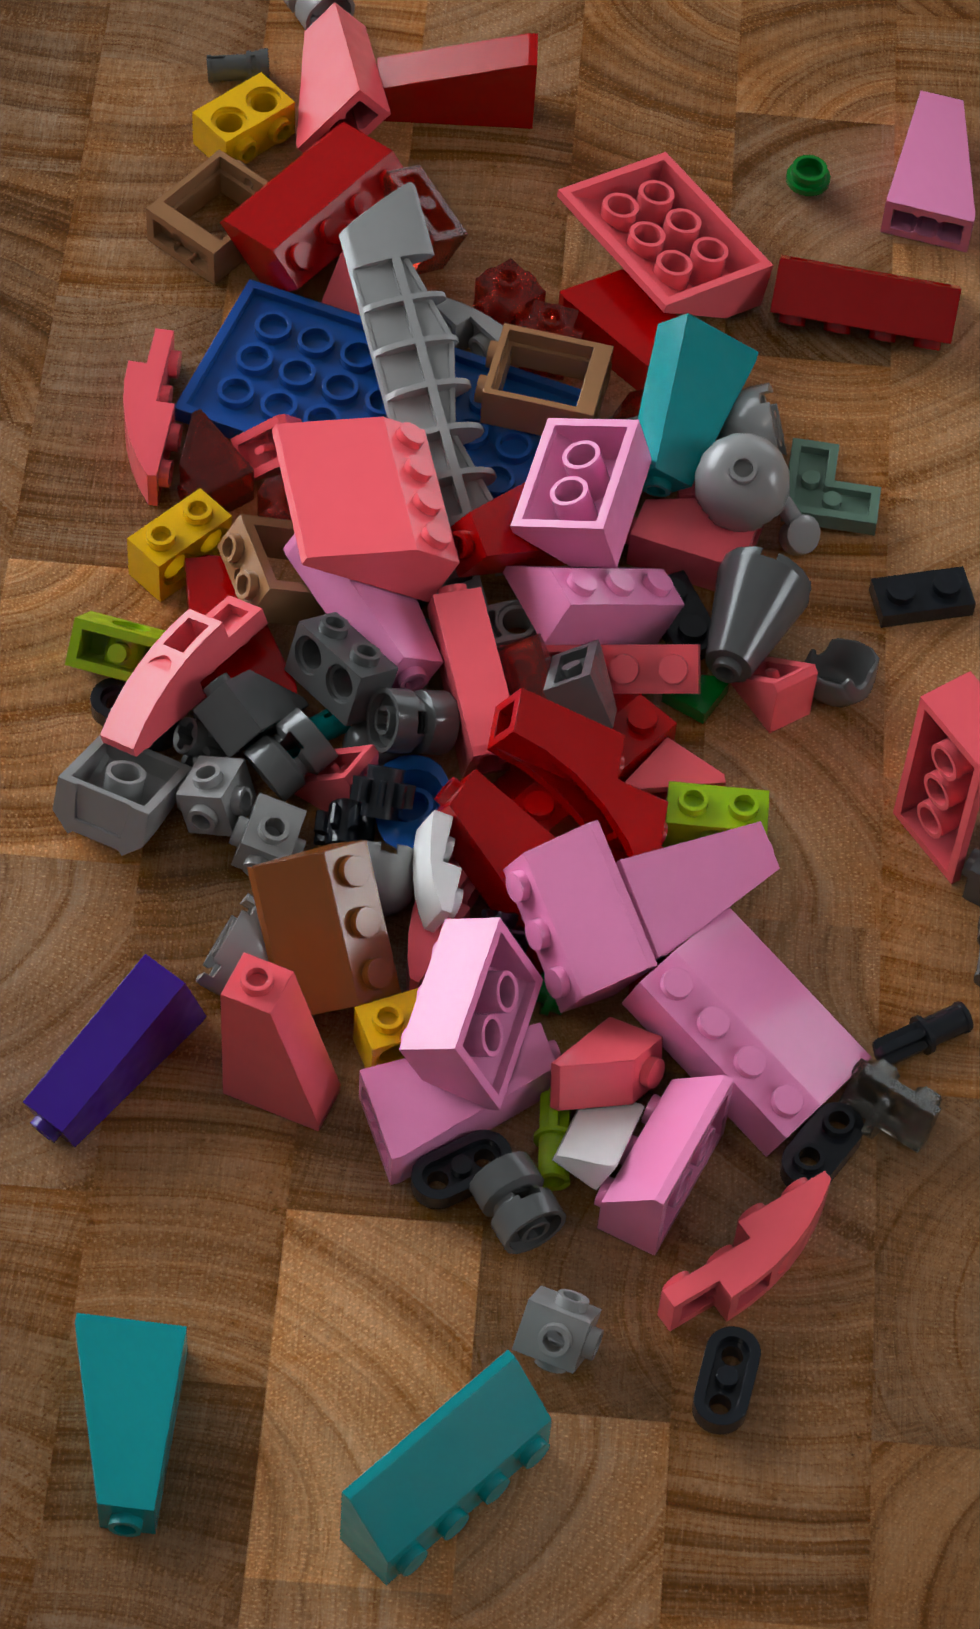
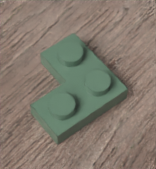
[781,438,882,535]

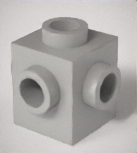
[176,755,257,836]
[229,793,307,876]
[512,1285,604,1374]

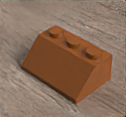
[247,840,401,1015]

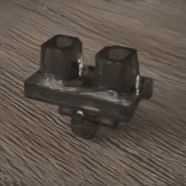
[839,1058,942,1153]

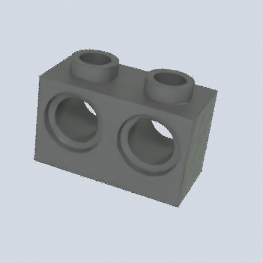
[284,612,398,726]

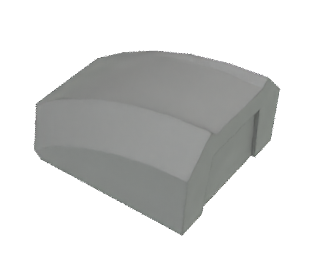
[52,735,192,856]

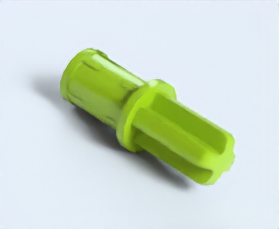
[533,1087,571,1191]

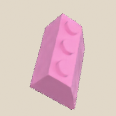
[510,418,652,568]
[503,566,685,645]
[503,820,658,1013]
[399,917,543,1110]
[594,1075,734,1256]

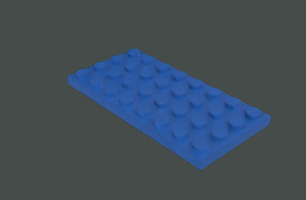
[175,279,581,499]

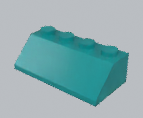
[340,1350,552,1586]

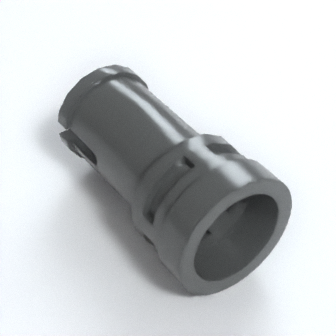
[207,48,270,83]

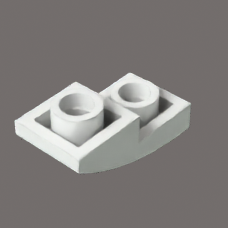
[412,810,464,933]

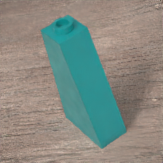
[638,313,758,497]
[75,1313,188,1537]

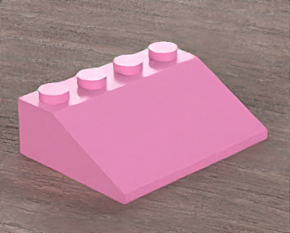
[622,907,872,1157]

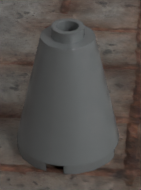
[705,546,812,683]

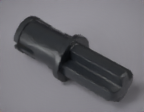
[872,1001,973,1068]

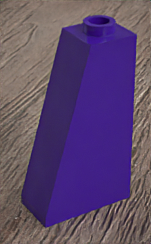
[23,954,207,1147]

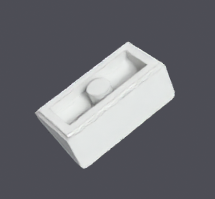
[552,1102,645,1190]

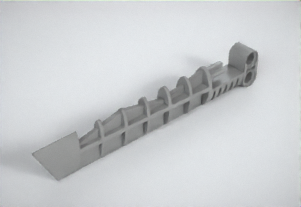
[339,182,539,657]

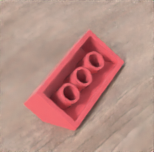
[893,671,980,884]

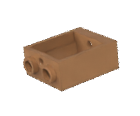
[146,149,268,285]
[474,323,614,436]
[217,514,326,626]

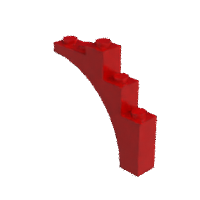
[487,688,685,994]

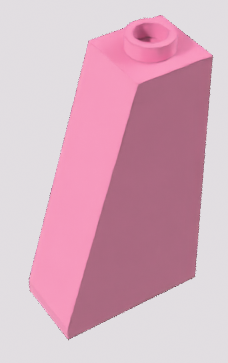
[880,90,976,253]
[283,533,444,691]
[616,821,780,961]
[359,1022,561,1185]

